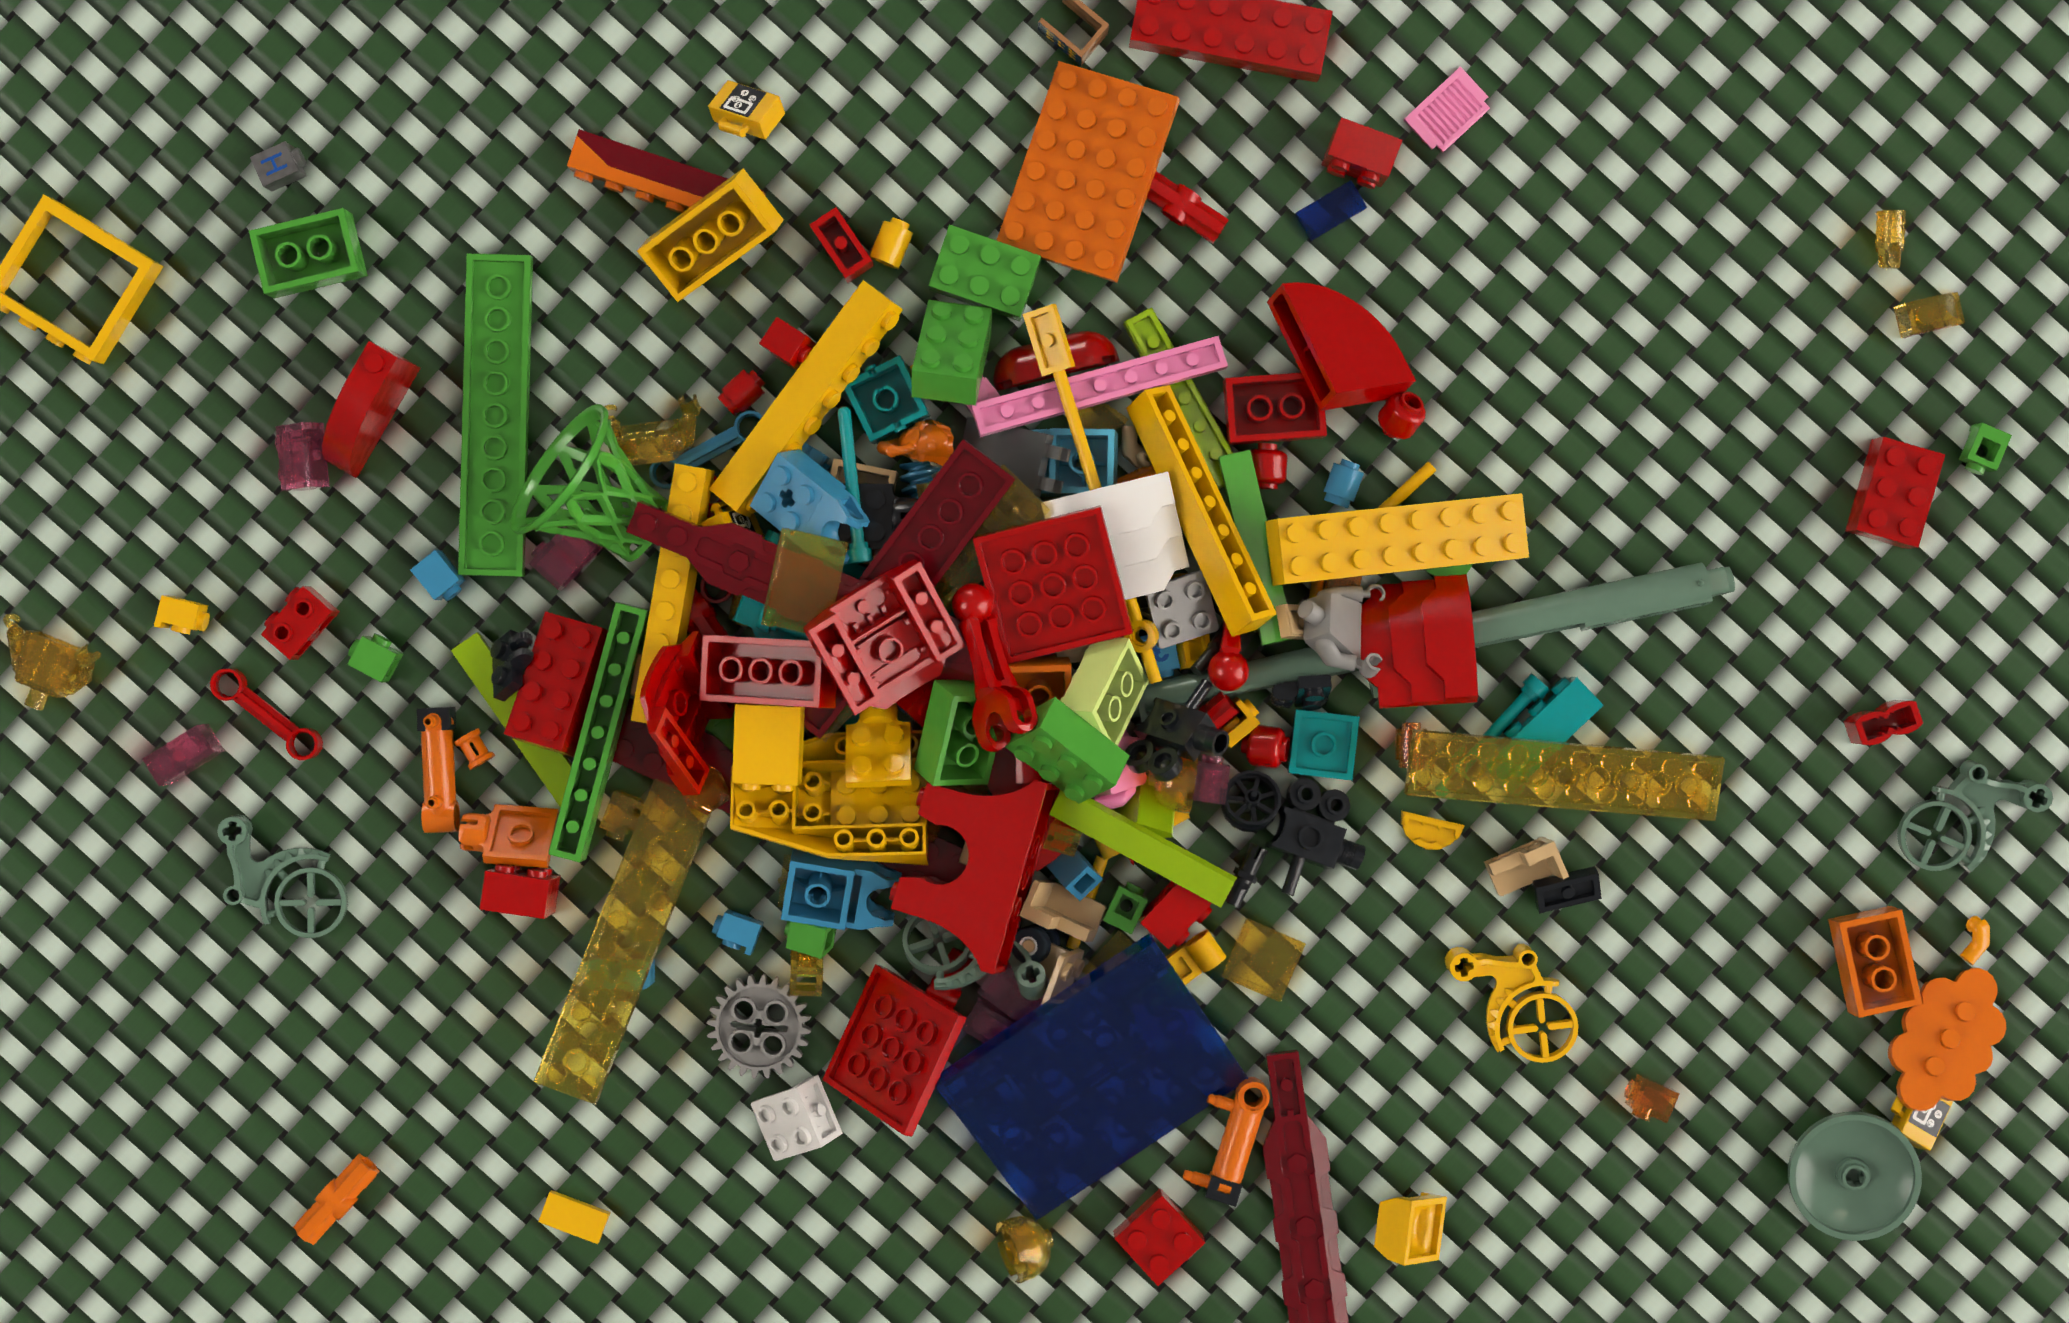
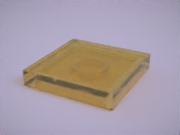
[1221,917,1306,1002]

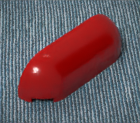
[993,331,1120,391]

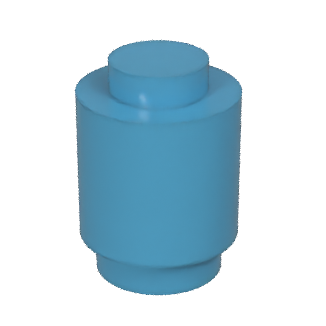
[1323,459,1364,508]

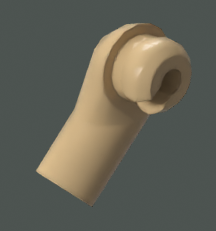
[1122,426,1152,469]

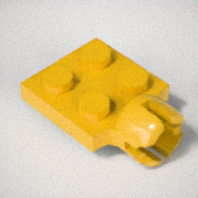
[845,703,912,788]

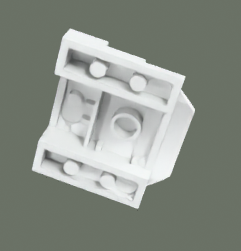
[1040,472,1190,600]

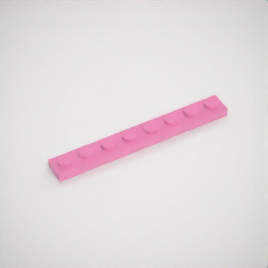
[971,336,1228,437]

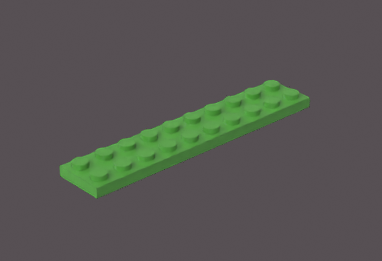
[458,253,533,577]

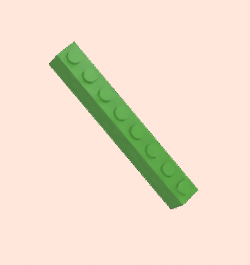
[548,602,650,863]

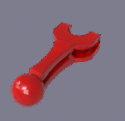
[952,583,1038,752]
[1208,620,1249,691]

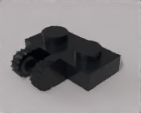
[490,630,533,702]
[1270,675,1332,711]

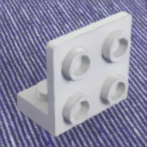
[751,1075,843,1161]

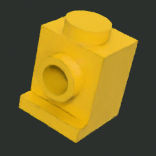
[154,595,210,635]

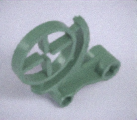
[1897,760,2053,872]
[217,814,348,938]
[902,916,1047,1000]

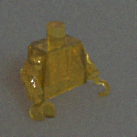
[604,394,701,465]
[3,613,101,711]

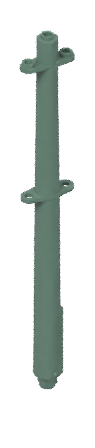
[1131,562,1735,726]

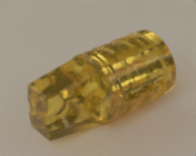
[1875,210,1906,269]

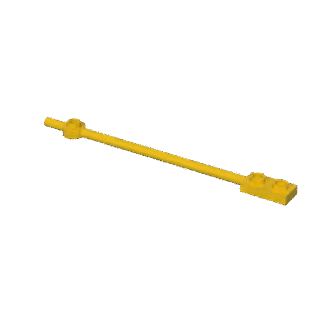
[1023,304,1162,684]

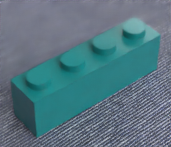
[1479,677,1604,794]

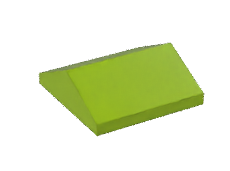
[1112,777,1177,838]

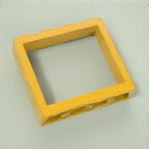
[0,194,164,365]

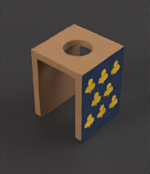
[1038,0,1109,66]

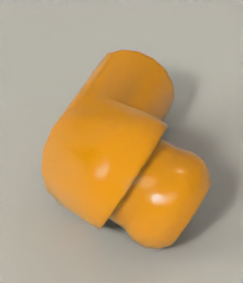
[1960,916,1990,965]

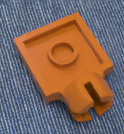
[458,804,559,868]

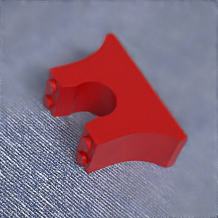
[889,780,1058,975]

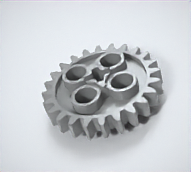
[707,974,812,1079]

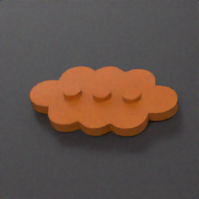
[1888,968,2006,1111]

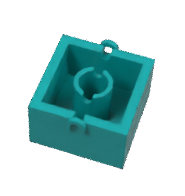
[845,355,931,444]

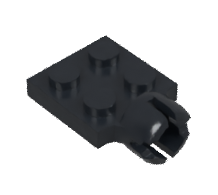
[838,483,918,549]

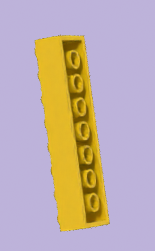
[1265,493,1529,586]

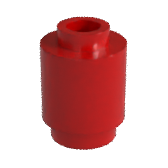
[717,369,766,416]

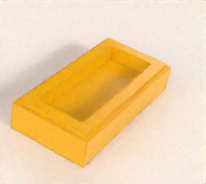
[538,1190,611,1244]

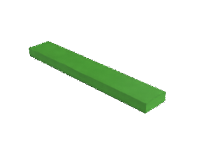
[1218,450,1292,646]

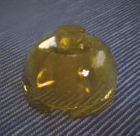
[1148,757,1198,814]
[996,1216,1054,1284]

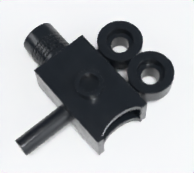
[1125,679,1229,782]
[1265,778,1366,896]

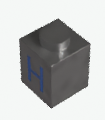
[250,141,307,192]

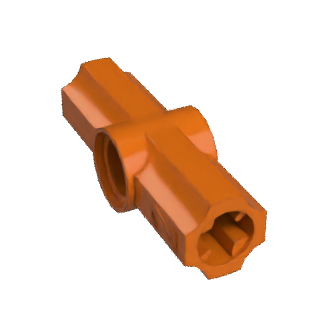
[293,1153,380,1245]

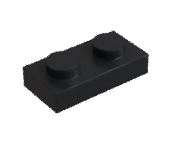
[1533,866,1602,914]

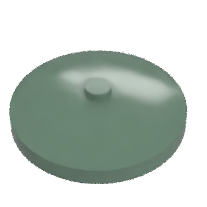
[1788,1111,1922,1241]

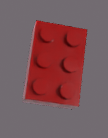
[1223,373,1327,445]
[1845,437,1946,549]

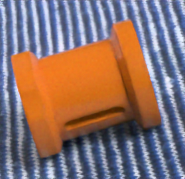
[454,728,495,770]

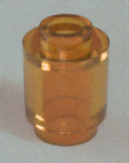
[1395,722,1428,768]

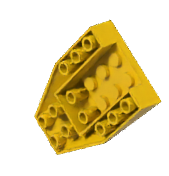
[730,730,928,865]

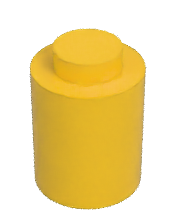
[869,217,913,269]

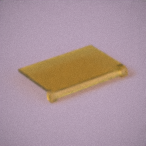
[761,528,848,633]

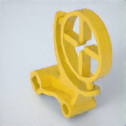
[1445,943,1578,1063]

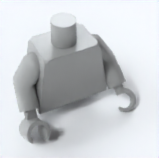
[1297,584,1386,678]

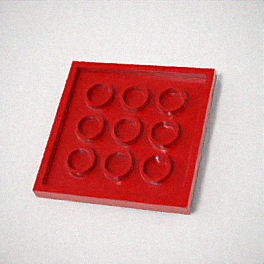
[973,505,1133,664]
[822,964,967,1137]

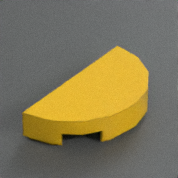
[1401,810,1465,850]

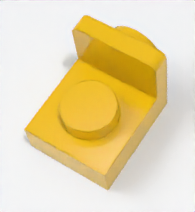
[1222,697,1260,748]

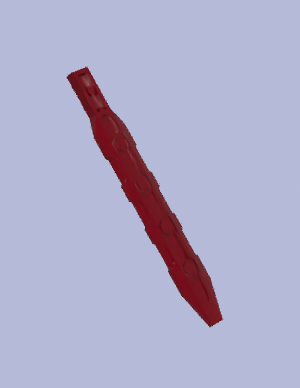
[626,500,974,681]
[1262,1049,1349,1323]

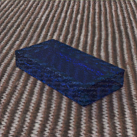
[1295,180,1367,241]

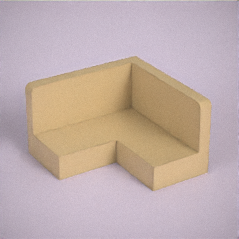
[1484,837,1569,896]
[1019,880,1107,942]

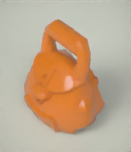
[876,419,954,466]

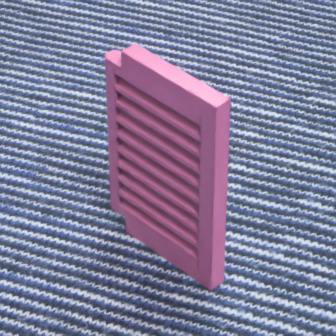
[1404,67,1490,152]

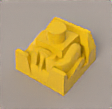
[1374,1192,1447,1266]

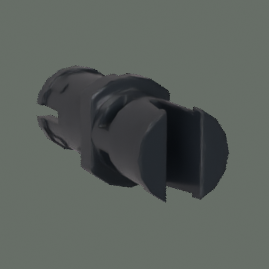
[1225,842,1269,908]

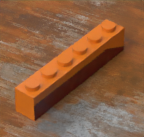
[567,129,766,213]

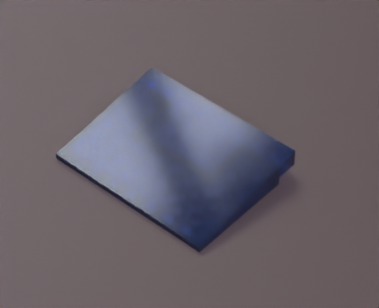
[936,933,1248,1221]

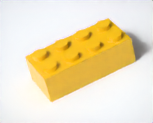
[637,168,784,302]

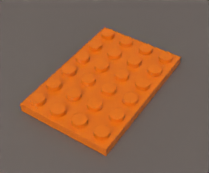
[996,61,1180,283]

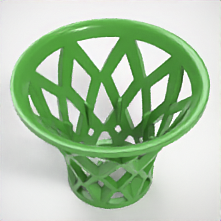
[510,404,669,562]

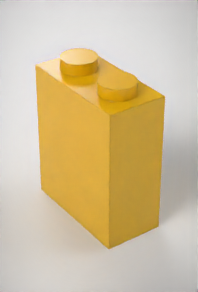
[732,703,805,791]

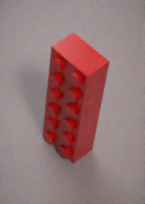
[1129,0,1333,82]

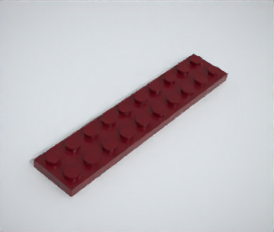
[804,439,1016,739]

